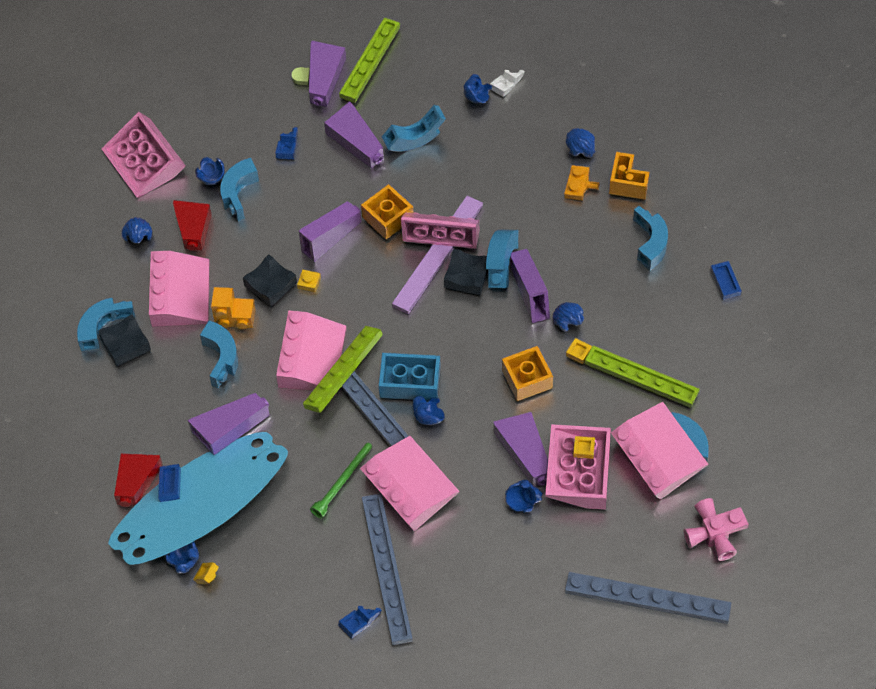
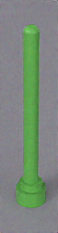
[310,443,372,519]

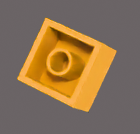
[361,184,414,240]
[502,346,553,401]

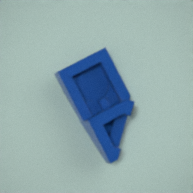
[275,127,298,160]
[338,606,382,639]

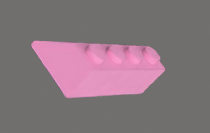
[401,212,480,249]

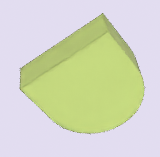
[292,67,310,86]

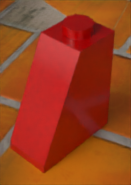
[173,200,212,251]
[114,453,163,507]

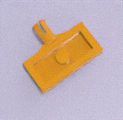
[564,165,600,201]

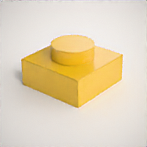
[297,269,321,293]
[566,338,592,364]
[573,436,595,459]
[193,562,219,584]

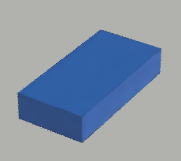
[710,261,742,300]
[158,464,181,502]

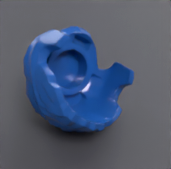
[463,74,492,104]
[565,128,596,158]
[195,157,225,185]
[122,217,152,244]
[553,302,584,332]
[412,396,445,425]
[505,479,543,513]
[165,541,199,574]

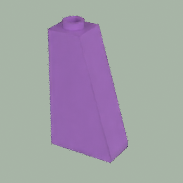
[309,41,346,107]
[324,101,384,168]
[299,201,362,262]
[510,249,550,323]
[188,393,270,455]
[493,412,548,486]

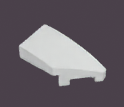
[490,70,525,97]

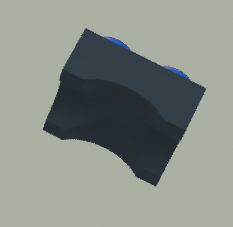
[444,249,489,295]
[243,254,297,306]
[98,314,151,366]

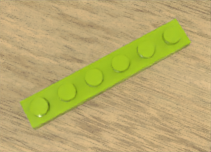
[339,18,400,103]
[303,326,383,413]
[585,346,700,408]

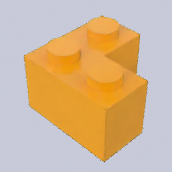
[609,152,650,200]
[211,287,256,329]

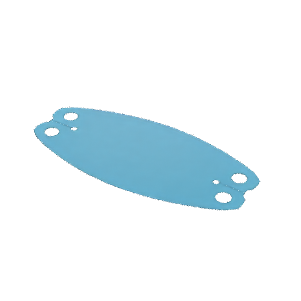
[108,432,288,565]

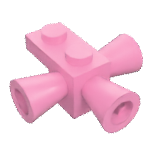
[683,498,749,561]

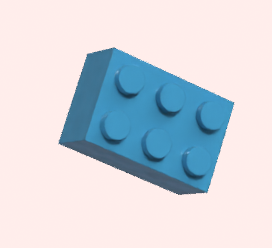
[379,353,441,401]

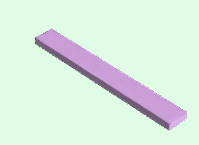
[392,196,483,315]

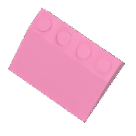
[102,112,186,198]
[149,251,209,327]
[276,310,346,391]
[611,402,709,500]
[545,424,611,510]
[360,436,460,531]

